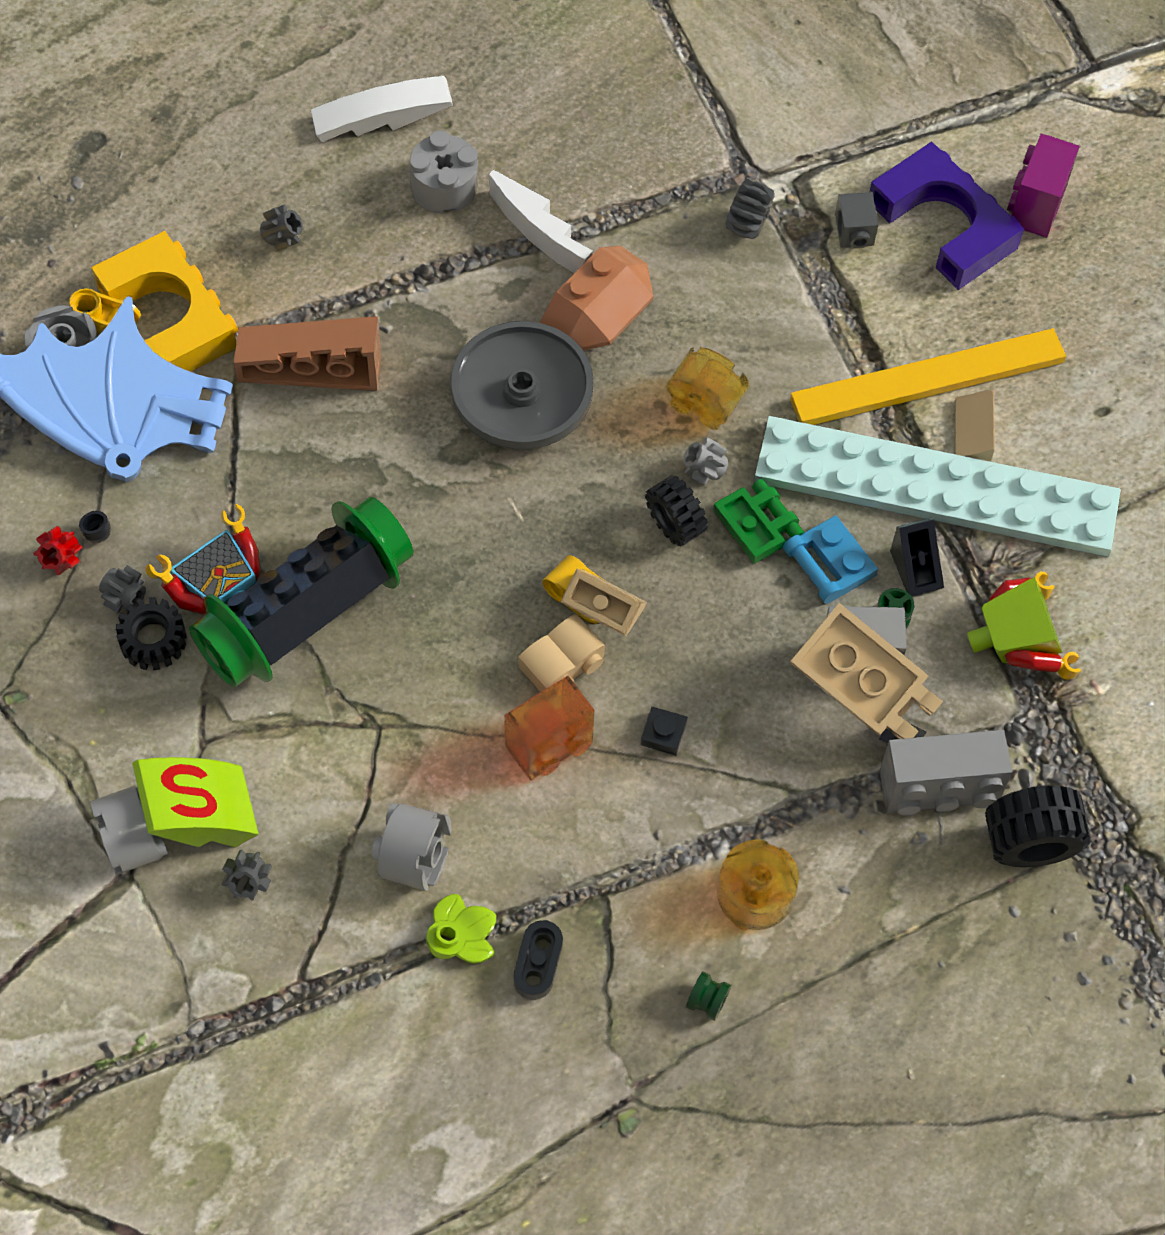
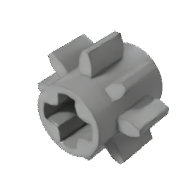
[683,437,728,485]

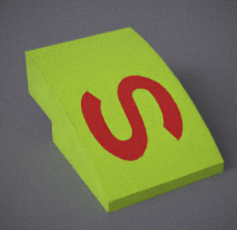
[132,757,259,847]

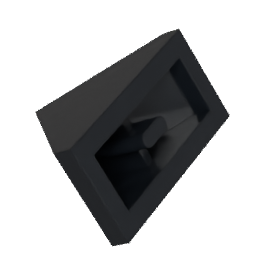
[890,518,944,596]

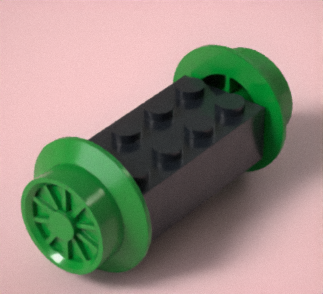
[189,497,414,688]

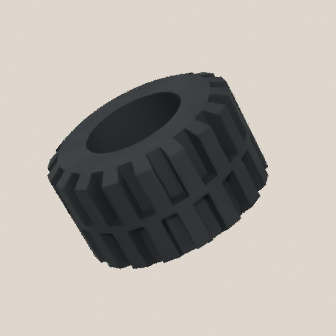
[985,785,1091,867]

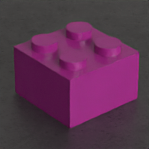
[1007,133,1080,238]

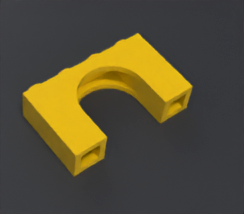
[91,231,238,372]

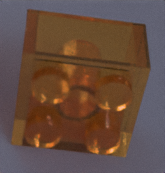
[504,675,595,781]

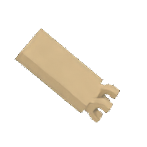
[790,603,943,739]

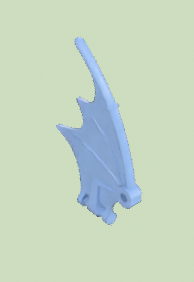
[0,297,233,483]

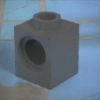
[835,192,878,248]

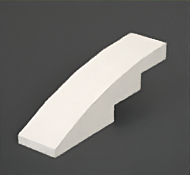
[311,76,453,143]
[489,170,593,273]

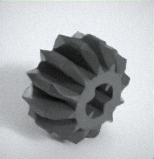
[726,179,775,239]

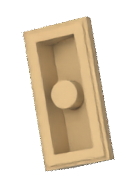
[955,390,995,462]
[561,569,647,636]

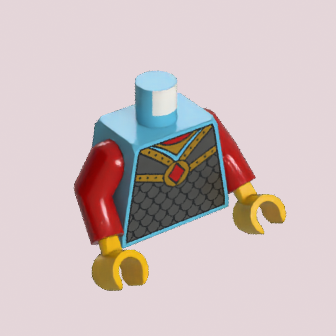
[145,504,261,615]

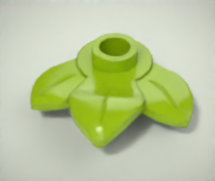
[426,894,496,964]

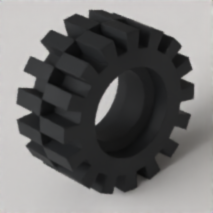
[645,475,708,546]
[115,597,187,670]

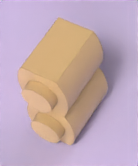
[518,614,605,699]

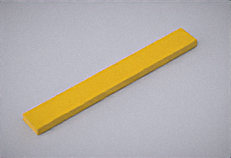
[790,328,1066,425]

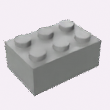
[880,730,1012,815]

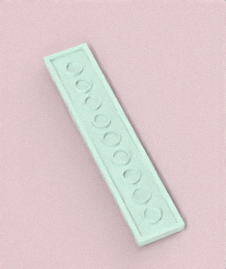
[754,416,1121,557]

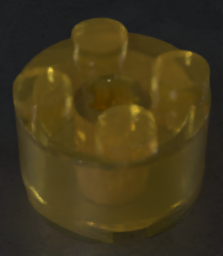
[666,347,749,430]
[717,839,799,930]

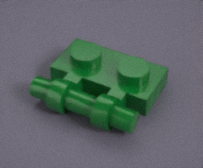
[713,479,805,564]

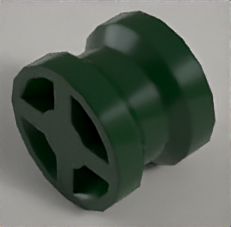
[877,588,915,628]
[686,971,732,1021]

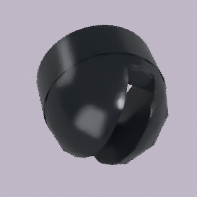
[79,511,111,543]

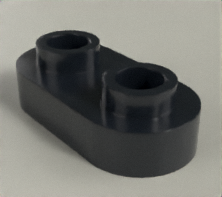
[514,920,563,1000]

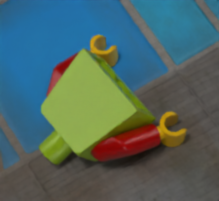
[967,571,1081,680]

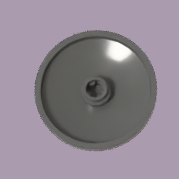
[451,321,593,449]

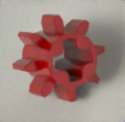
[33,526,83,575]

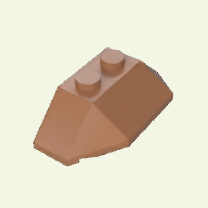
[540,246,653,351]

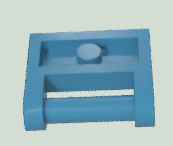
[782,515,878,604]

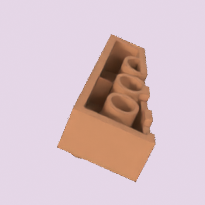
[234,316,382,391]

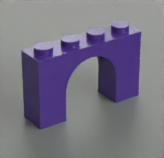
[869,141,1024,290]

